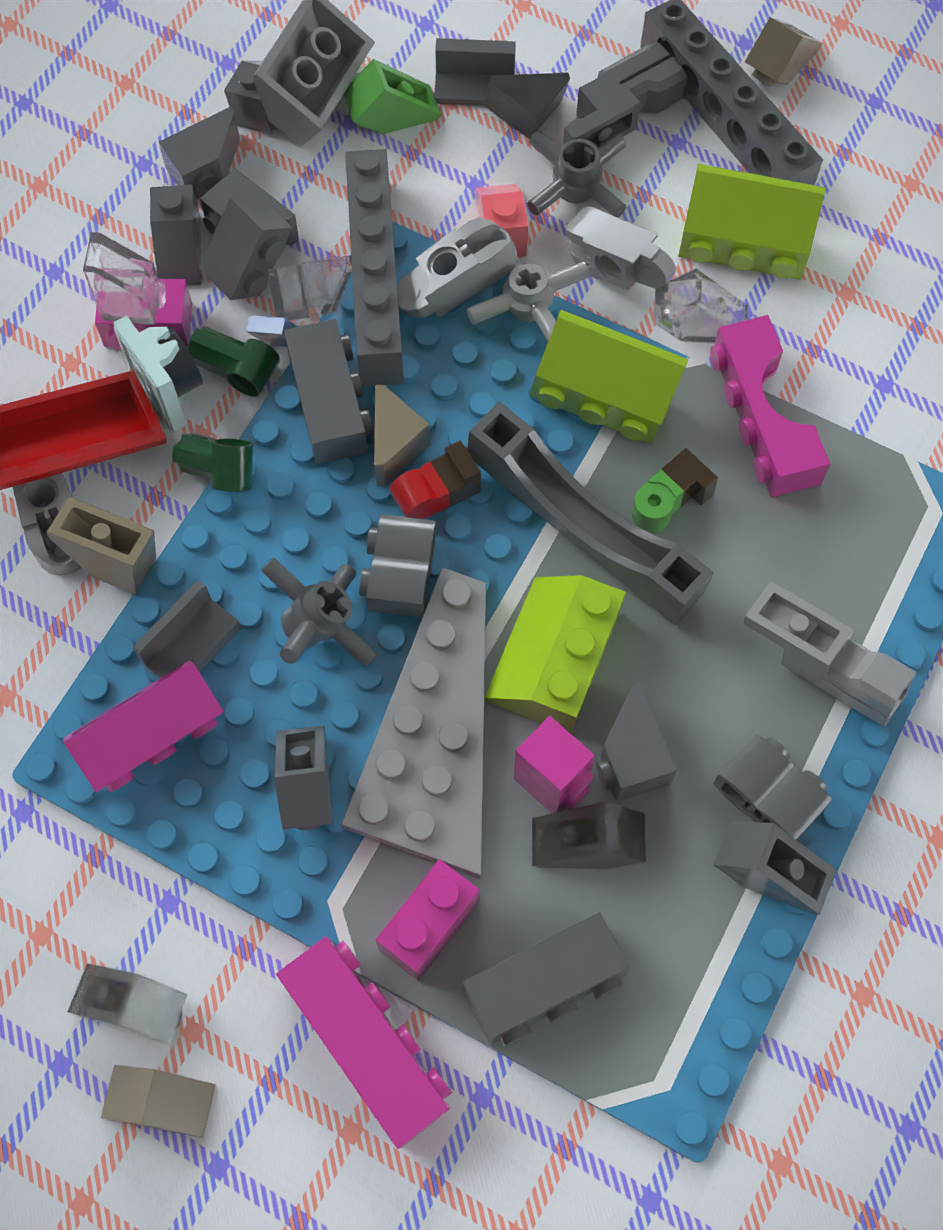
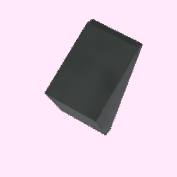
[483,72,570,139]

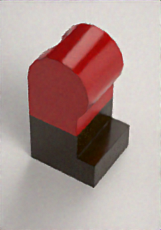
[389,440,481,519]

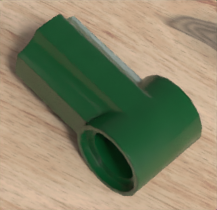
[188,326,280,397]
[172,433,254,492]

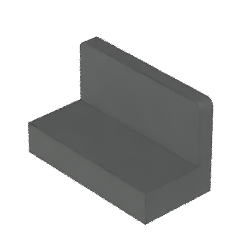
[434,38,516,106]
[133,580,241,679]

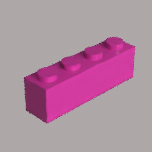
[276,936,452,1149]

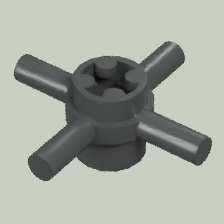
[527,131,627,218]
[260,557,377,667]

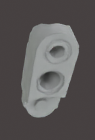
[564,207,676,290]
[397,218,517,318]
[13,473,81,576]

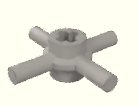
[466,259,590,341]

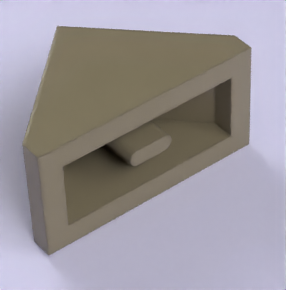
[374,385,430,486]
[101,1065,216,1138]

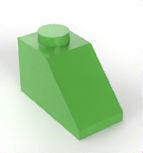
[344,59,441,134]

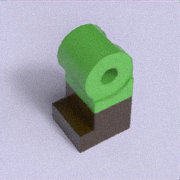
[632,448,718,534]

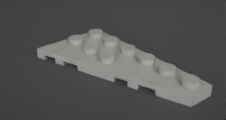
[342,567,486,879]

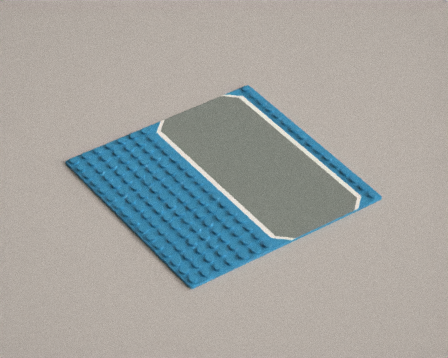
[12,221,943,1162]

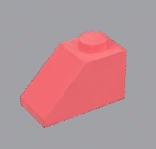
[475,184,528,257]

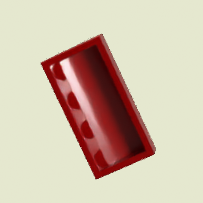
[0,370,167,490]

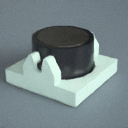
[113,315,203,432]

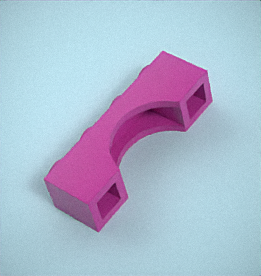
[710,315,830,498]

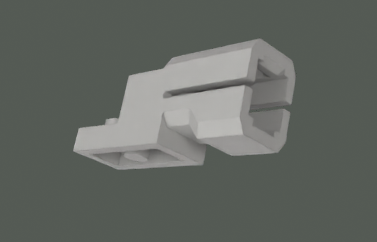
[744,581,916,727]

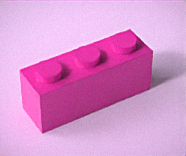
[63,661,224,793]

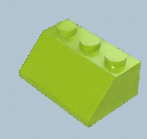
[678,164,826,280]
[529,310,689,444]
[484,575,626,734]

